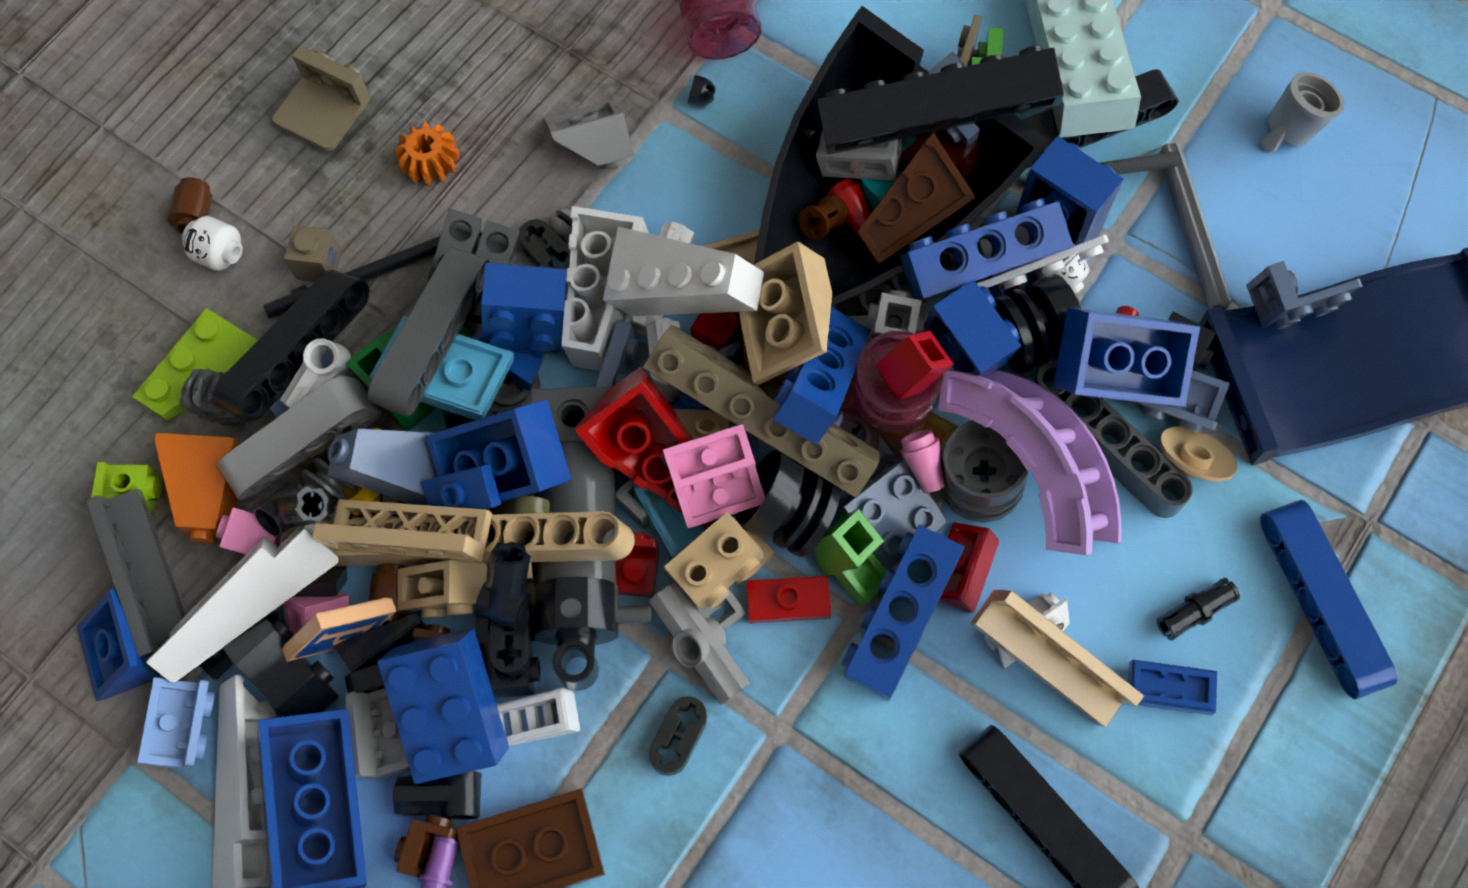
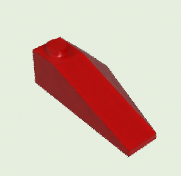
[575,367,718,529]

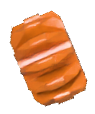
[395,121,459,187]

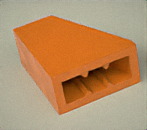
[154,433,240,545]

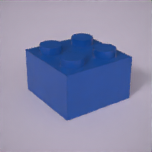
[481,263,566,352]
[924,279,1021,378]

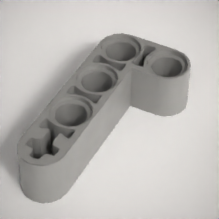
[216,375,382,500]

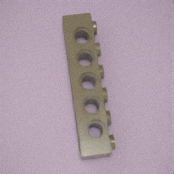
[643,324,880,498]

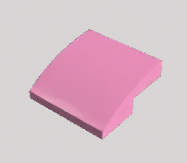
[662,424,765,529]

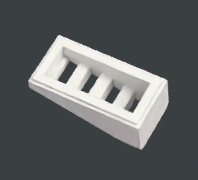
[497,688,580,747]

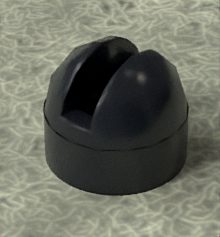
[687,75,716,106]

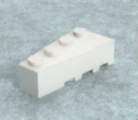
[562,206,649,371]
[602,227,764,316]

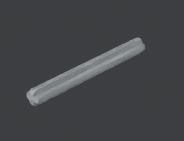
[1159,142,1232,310]

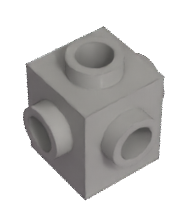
[865,290,925,350]

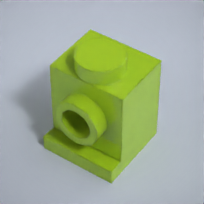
[91,462,162,513]

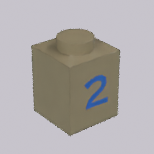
[284,225,342,282]

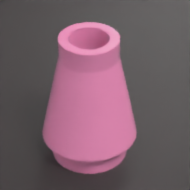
[900,429,946,493]

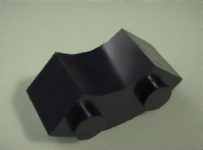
[223,616,339,717]

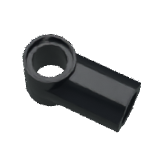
[254,483,329,537]
[475,542,531,629]
[393,771,482,819]

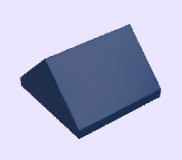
[77,589,161,701]

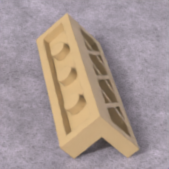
[312,499,492,563]
[970,590,1144,727]

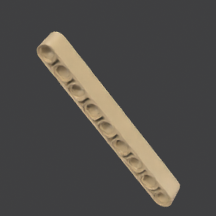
[280,511,635,567]

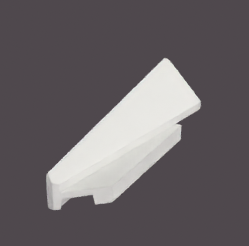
[146,524,339,683]
[212,675,276,888]

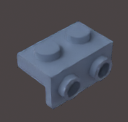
[1137,370,1230,433]

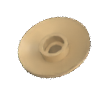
[1159,426,1237,482]

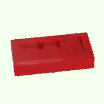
[747,575,831,624]

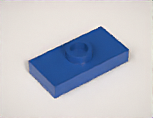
[421,464,501,509]
[1128,659,1217,715]

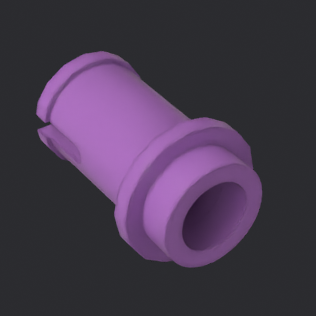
[418,836,460,888]

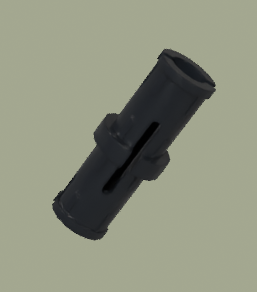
[1156,577,1240,641]

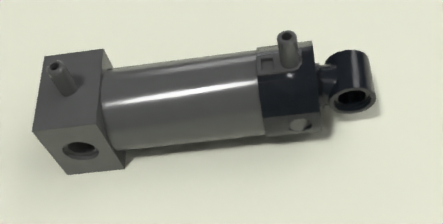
[531,386,652,691]

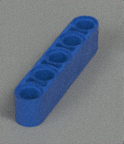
[1260,499,1397,699]

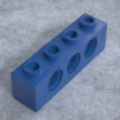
[900,198,1074,300]
[773,307,871,445]
[841,524,965,701]

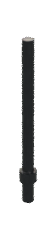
[263,232,482,319]

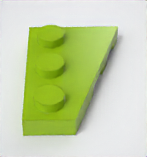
[132,308,258,422]

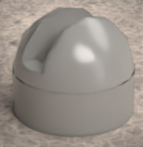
[550,208,573,242]

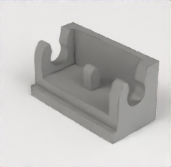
[816,131,904,181]

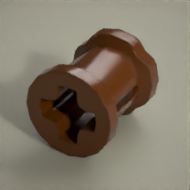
[798,195,848,240]

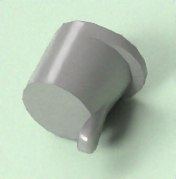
[1261,72,1344,152]

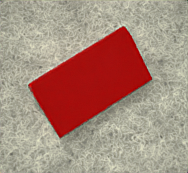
[939,522,999,612]

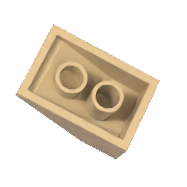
[739,242,832,385]

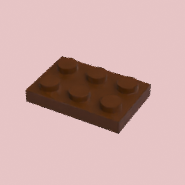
[456,788,606,888]

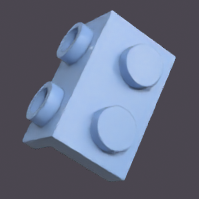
[136,677,214,770]

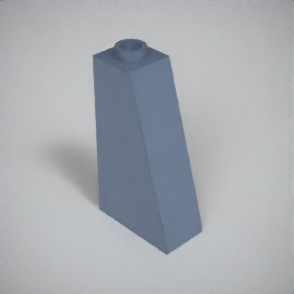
[327,429,438,505]

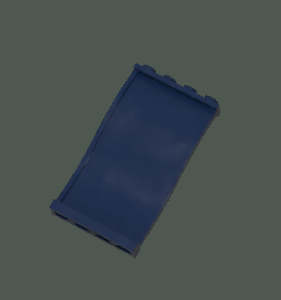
[1198,248,1468,465]

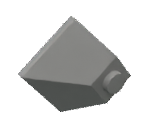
[545,100,634,168]

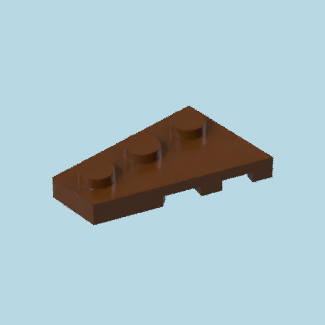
[856,132,976,264]

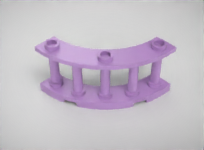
[939,369,1121,555]

